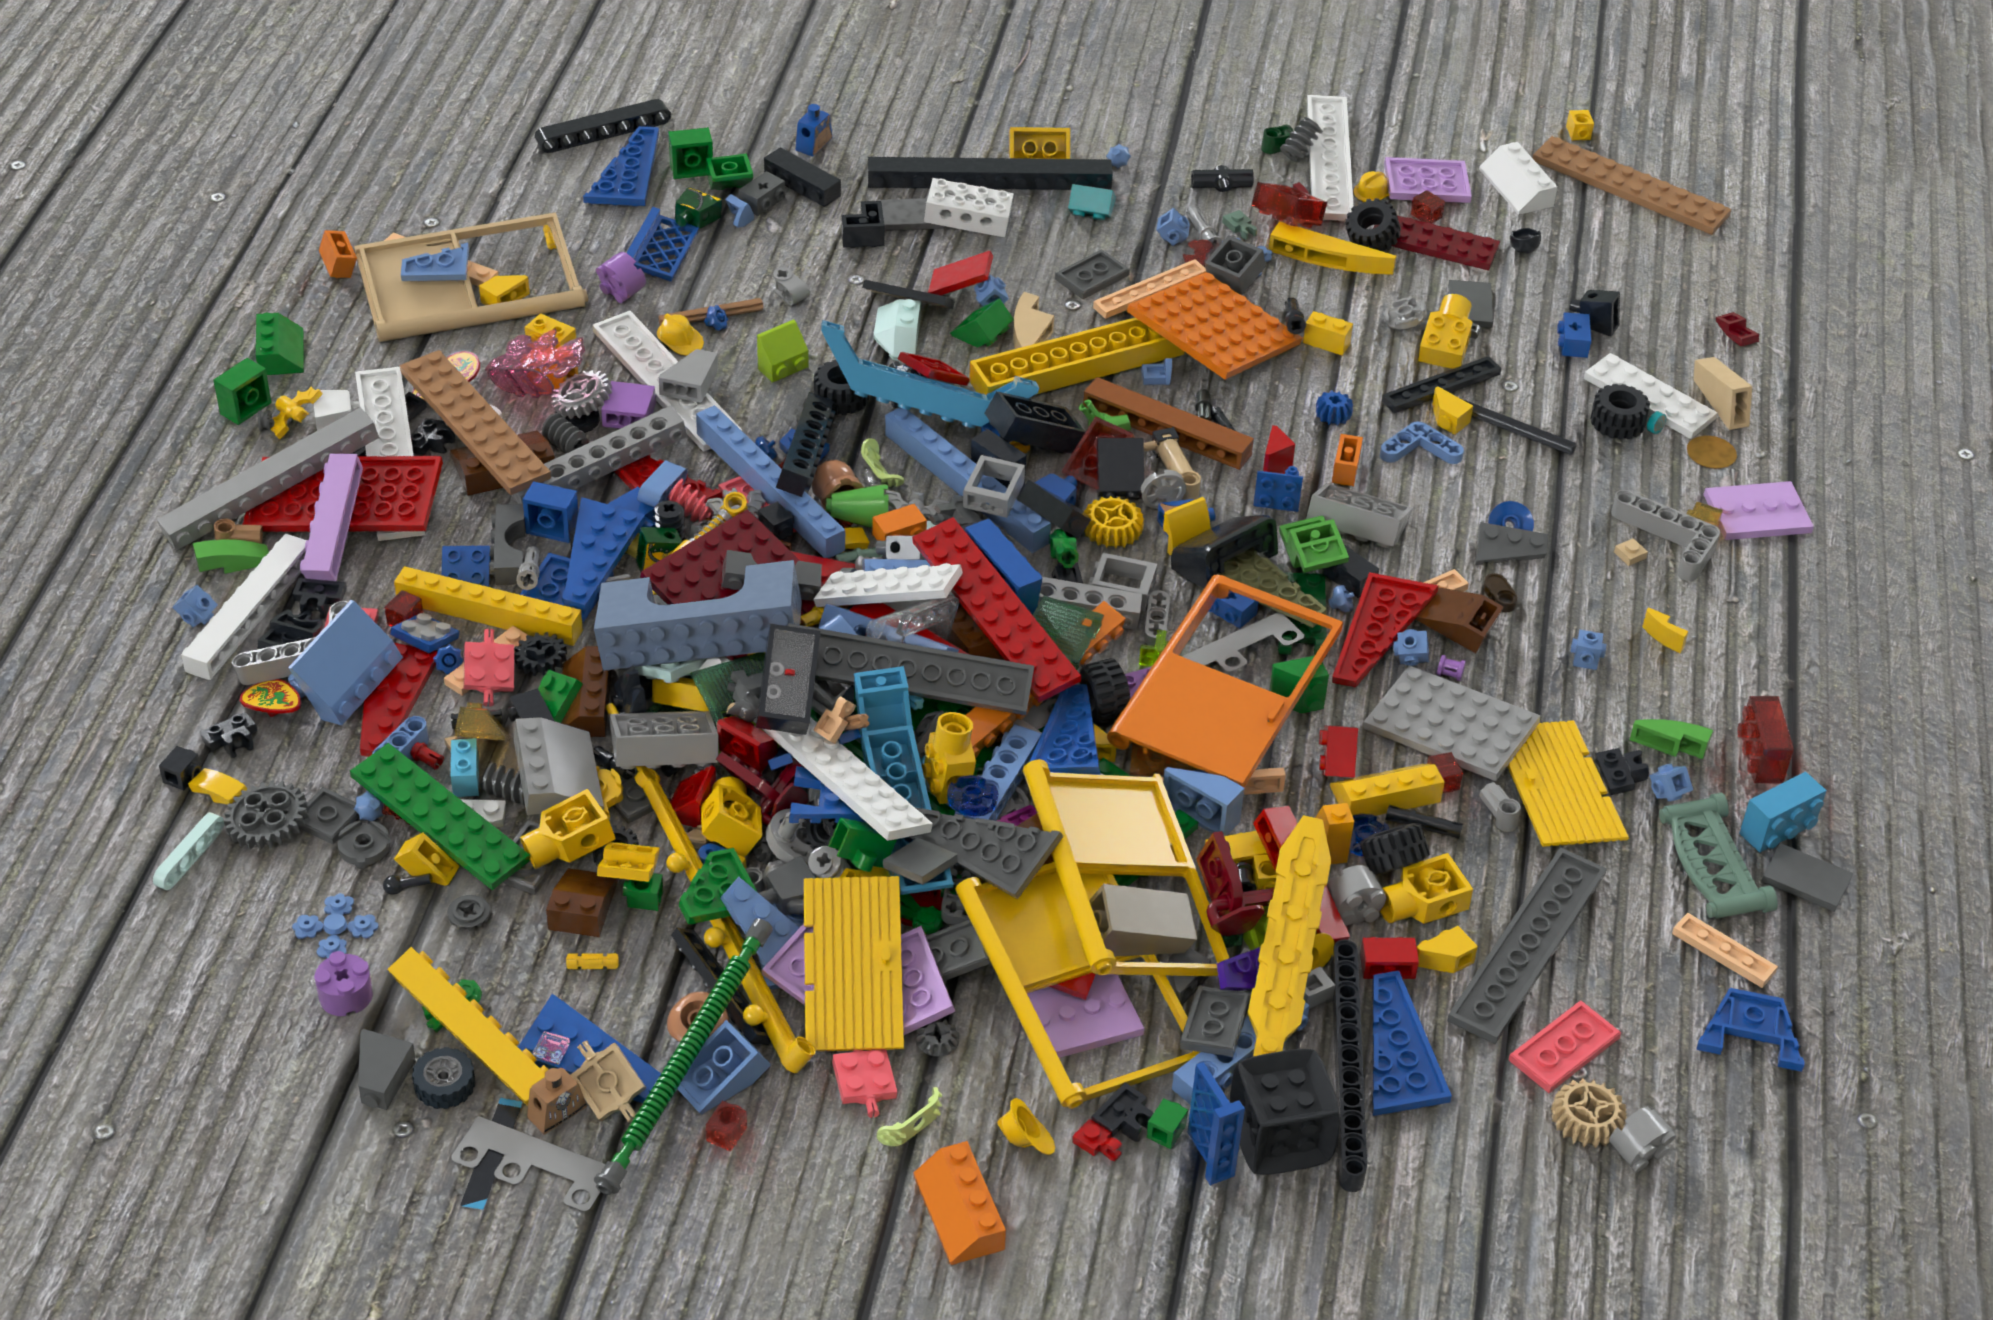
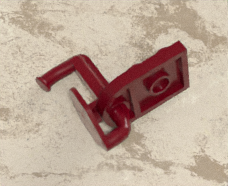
[716,751,809,827]
[1196,831,1274,936]

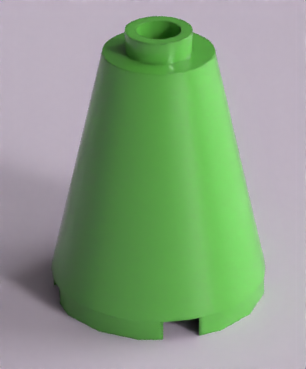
[825,485,889,528]

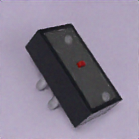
[756,624,821,735]

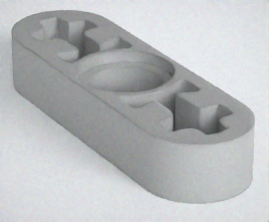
[1144,590,1170,646]

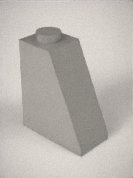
[658,349,718,403]

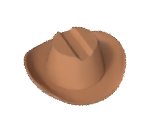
[667,992,730,1042]

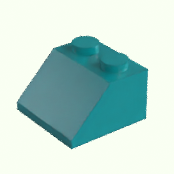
[1068,184,1116,220]

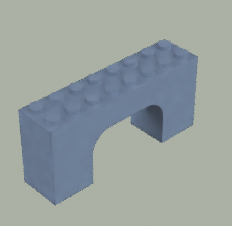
[594,560,802,670]

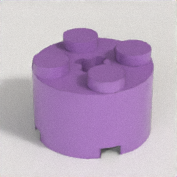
[596,252,646,304]
[314,951,373,1016]

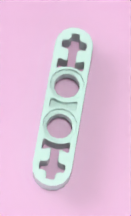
[153,812,224,891]

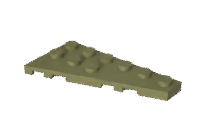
[1217,547,1327,628]

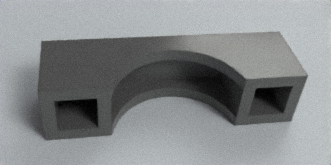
[489,504,526,585]
[721,550,822,601]

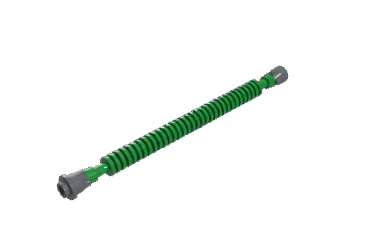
[594,918,773,1195]

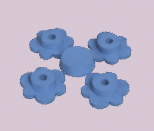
[292,893,379,958]

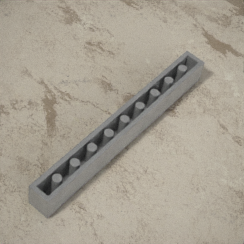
[157,407,379,551]

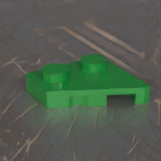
[538,670,583,723]

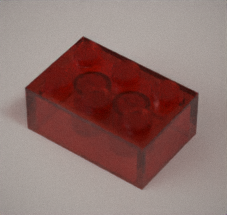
[1251,182,1328,228]
[1737,696,1794,784]

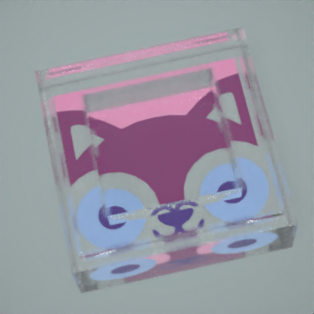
[533,1031,570,1065]

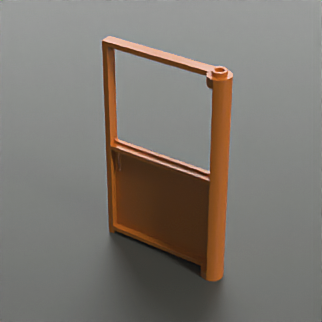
[1107,575,1343,787]

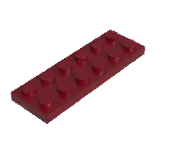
[1373,215,1500,271]

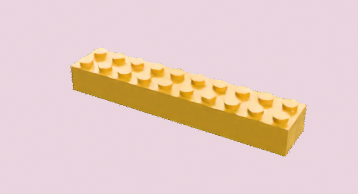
[969,318,1184,395]

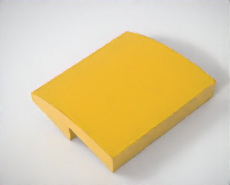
[1163,497,1211,556]
[597,842,660,882]

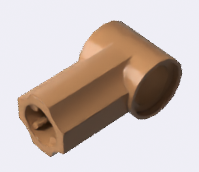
[214,519,263,544]

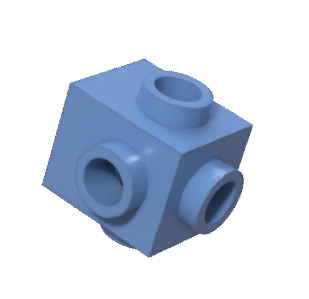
[1156,208,1190,246]
[974,274,1009,306]
[172,585,218,627]
[1394,629,1429,666]
[1570,629,1606,670]
[1649,764,1693,801]

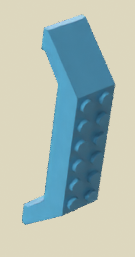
[821,320,1039,428]
[854,666,953,895]

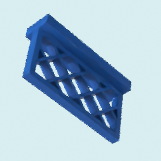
[627,207,699,281]
[1187,1062,1245,1186]

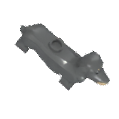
[727,670,763,722]

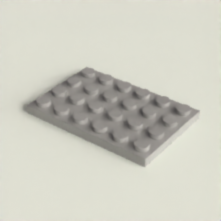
[1363,665,1541,781]

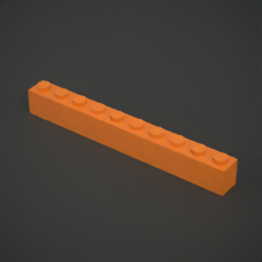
[965,601,1126,759]

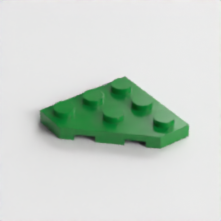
[679,848,757,925]

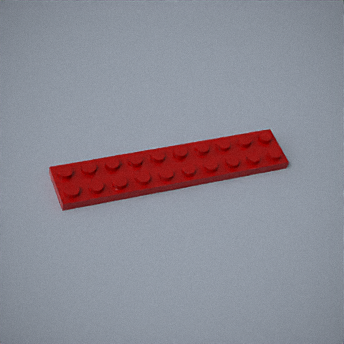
[912,517,1081,703]

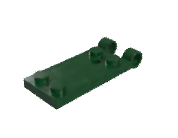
[1278,572,1327,658]

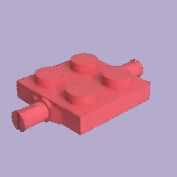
[464,629,514,707]
[832,1049,897,1118]

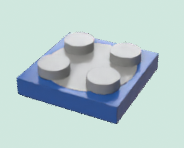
[390,613,460,653]

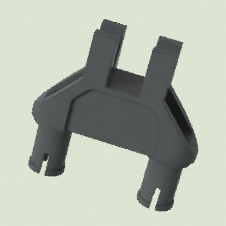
[929,495,1007,537]

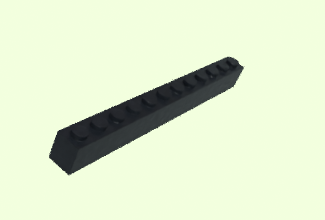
[868,157,1113,190]

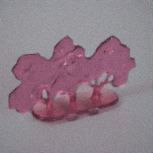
[484,329,585,398]

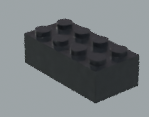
[984,391,1086,454]

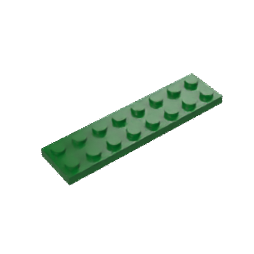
[350,743,530,890]

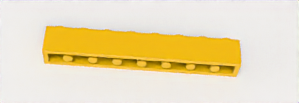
[394,566,583,646]
[387,947,549,1106]

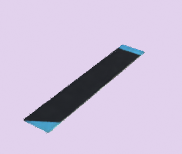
[460,1098,523,1210]

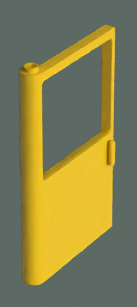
[1023,759,1229,976]
[955,862,1200,1109]

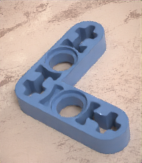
[1380,421,1464,464]

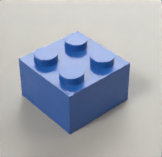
[523,481,579,543]

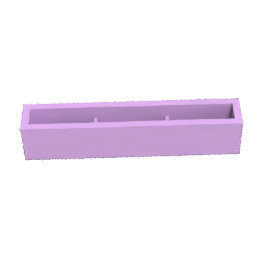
[300,454,363,581]

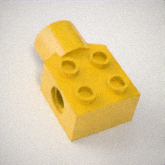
[1418,294,1473,369]
[921,712,976,804]
[701,777,762,857]
[520,789,616,869]
[1380,853,1473,924]

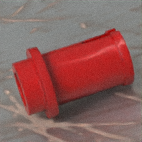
[410,742,444,770]

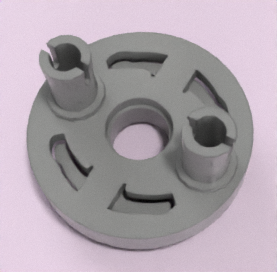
[766,808,839,873]

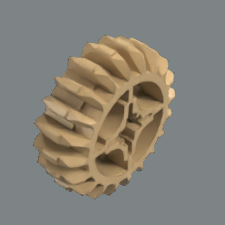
[1551,1078,1627,1148]

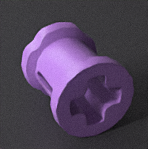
[1437,655,1466,681]

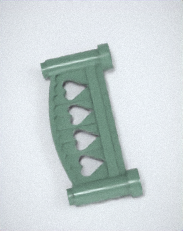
[1659,792,1778,919]

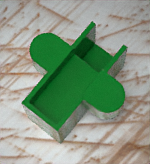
[828,817,897,872]

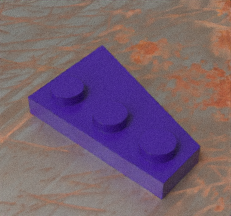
[1217,947,1260,991]

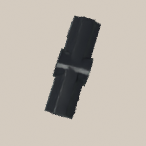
[1191,165,1254,192]

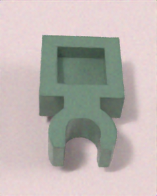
[1222,210,1257,240]

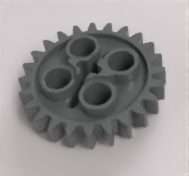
[223,780,309,850]

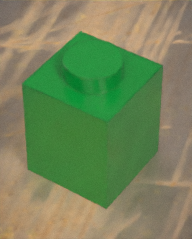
[1146,1098,1188,1149]

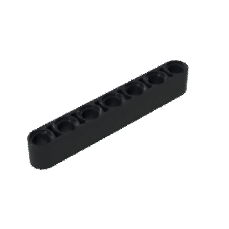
[534,99,671,153]

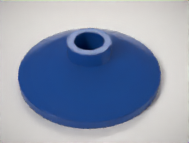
[1488,501,1534,531]

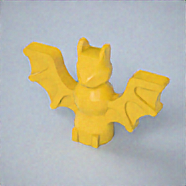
[271,387,323,439]

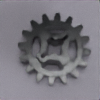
[514,632,567,676]

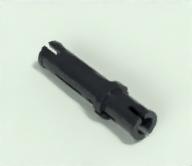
[1385,804,1463,839]

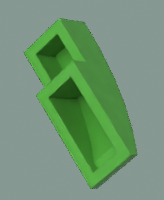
[193,539,269,574]
[1630,719,1713,759]

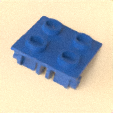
[1253,466,1303,512]
[441,546,491,587]

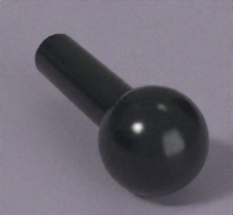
[383,873,433,895]

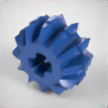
[1316,390,1353,426]

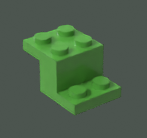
[1279,515,1349,573]

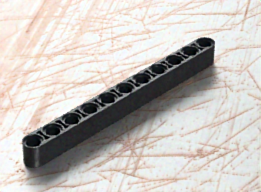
[1331,939,1367,1192]

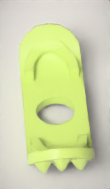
[861,438,904,487]
[877,1087,942,1146]

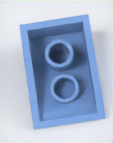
[1163,767,1244,836]
[678,1020,771,1115]

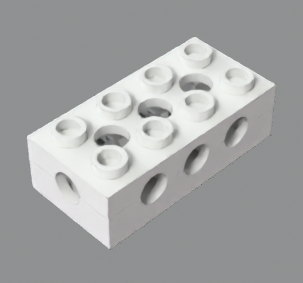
[924,178,1014,237]

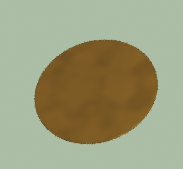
[1687,436,1737,468]

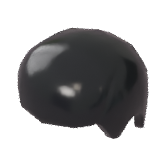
[1510,228,1541,253]

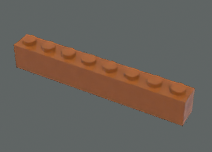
[1083,377,1254,470]

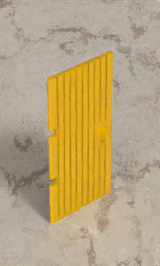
[1507,720,1629,847]
[803,876,904,1051]

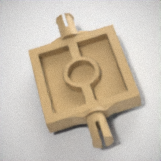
[571,1041,646,1123]

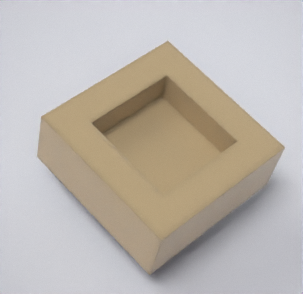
[1614,538,1648,566]

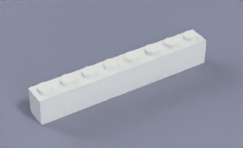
[181,534,307,680]

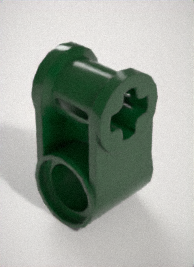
[1261,124,1293,154]

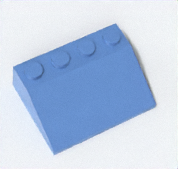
[288,600,403,725]

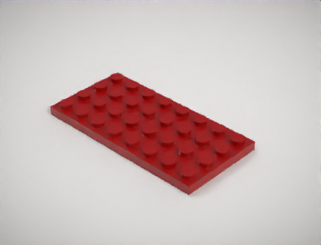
[242,456,443,532]

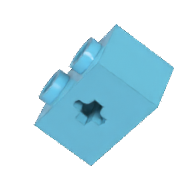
[451,738,479,797]

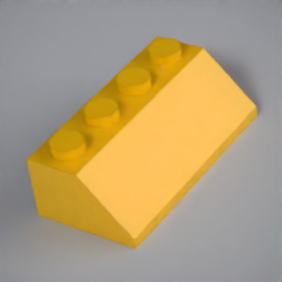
[1330,764,1445,820]

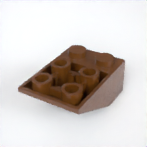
[1415,587,1504,654]

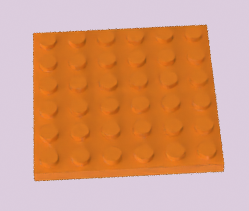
[1127,272,1303,380]

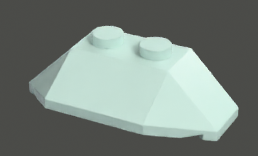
[874,299,922,361]

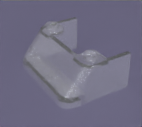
[866,594,959,643]

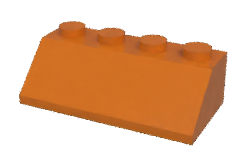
[913,1141,1006,1265]

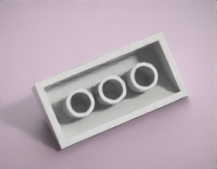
[1479,142,1557,215]

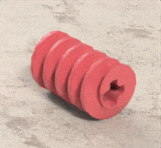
[668,479,714,523]

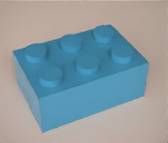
[1739,772,1827,853]

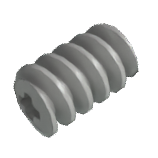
[808,846,851,878]

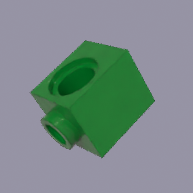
[623,873,664,911]

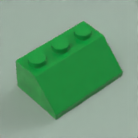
[256,312,304,375]

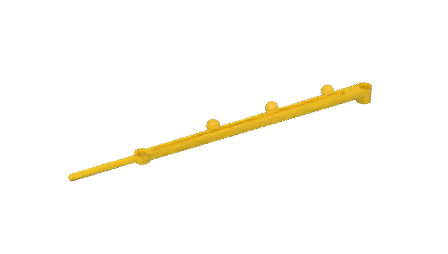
[606,703,816,1073]

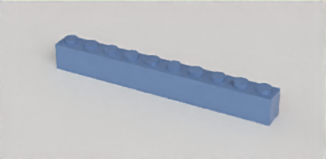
[696,405,845,558]
[885,407,1051,553]

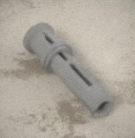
[1186,205,1222,253]
[516,546,540,590]

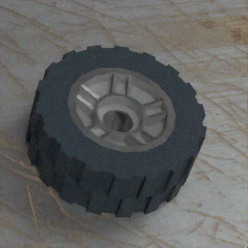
[412,1047,475,1109]

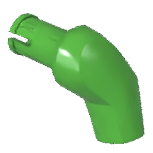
[1079,400,1131,435]

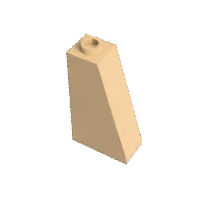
[1694,357,1752,430]

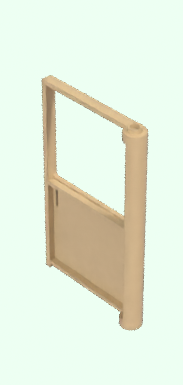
[354,212,588,342]

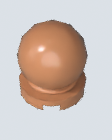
[811,460,864,515]

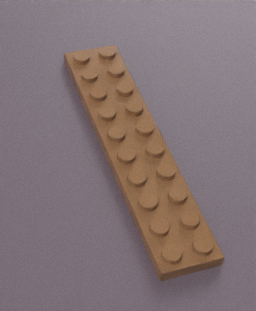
[1533,136,1732,235]
[399,350,551,495]

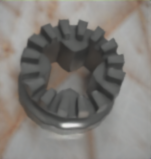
[258,410,272,431]

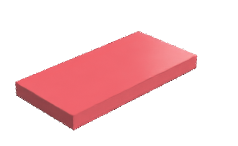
[1509,1000,1621,1093]

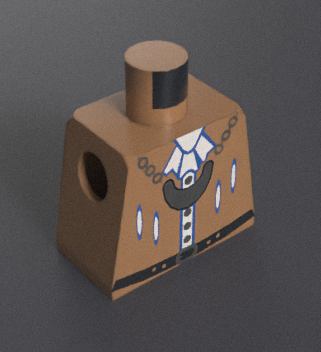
[527,1068,587,1135]

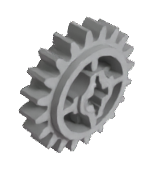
[551,370,612,419]

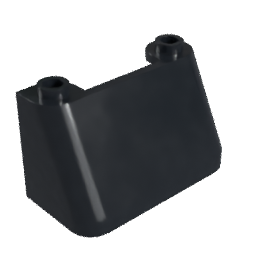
[1171,515,1278,588]

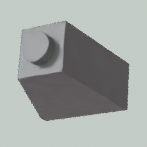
[358,1029,416,1110]

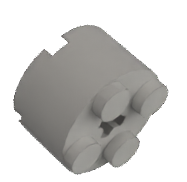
[1327,865,1386,925]
[1609,1106,1676,1172]

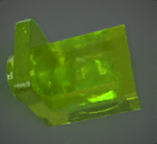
[1139,630,1169,666]

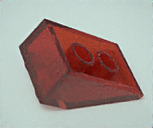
[1061,416,1135,490]

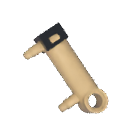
[1144,427,1201,500]

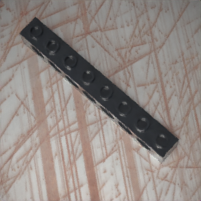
[776,392,836,497]

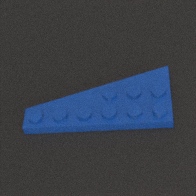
[583,126,659,206]
[563,497,646,612]
[1372,971,1452,1116]

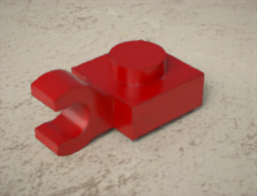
[1072,1119,1122,1161]

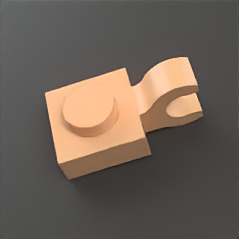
[813,696,856,744]

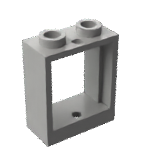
[963,455,1025,518]
[1088,553,1158,612]

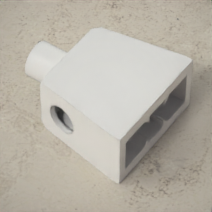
[314,390,360,431]

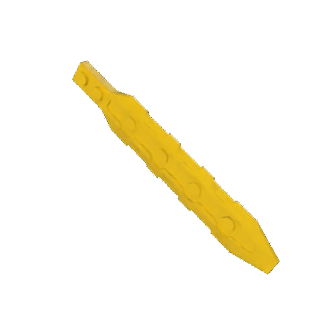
[1248,815,1331,1057]

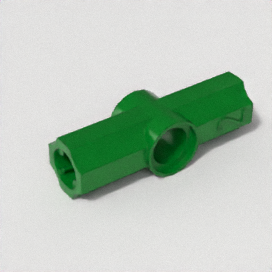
[1049,529,1079,568]

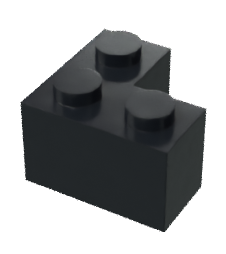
[841,201,885,248]

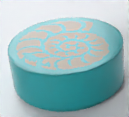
[1647,411,1666,434]

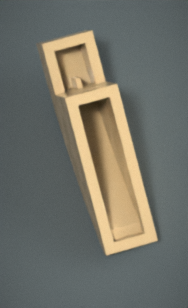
[1013,292,1054,349]

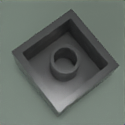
[1205,235,1266,295]

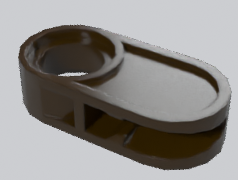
[1483,573,1518,613]

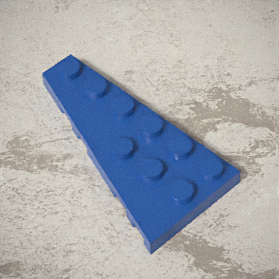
[1029,684,1100,775]
[518,993,661,1103]

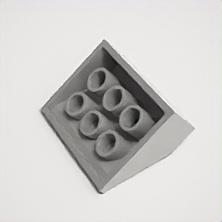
[1306,483,1413,548]
[610,711,718,769]
[514,718,604,815]

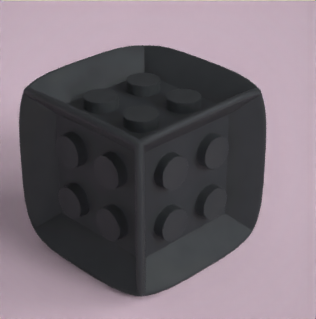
[1230,1049,1340,1175]

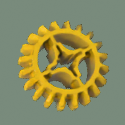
[1084,496,1144,549]

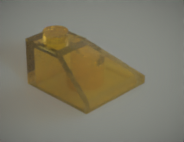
[454,702,511,741]

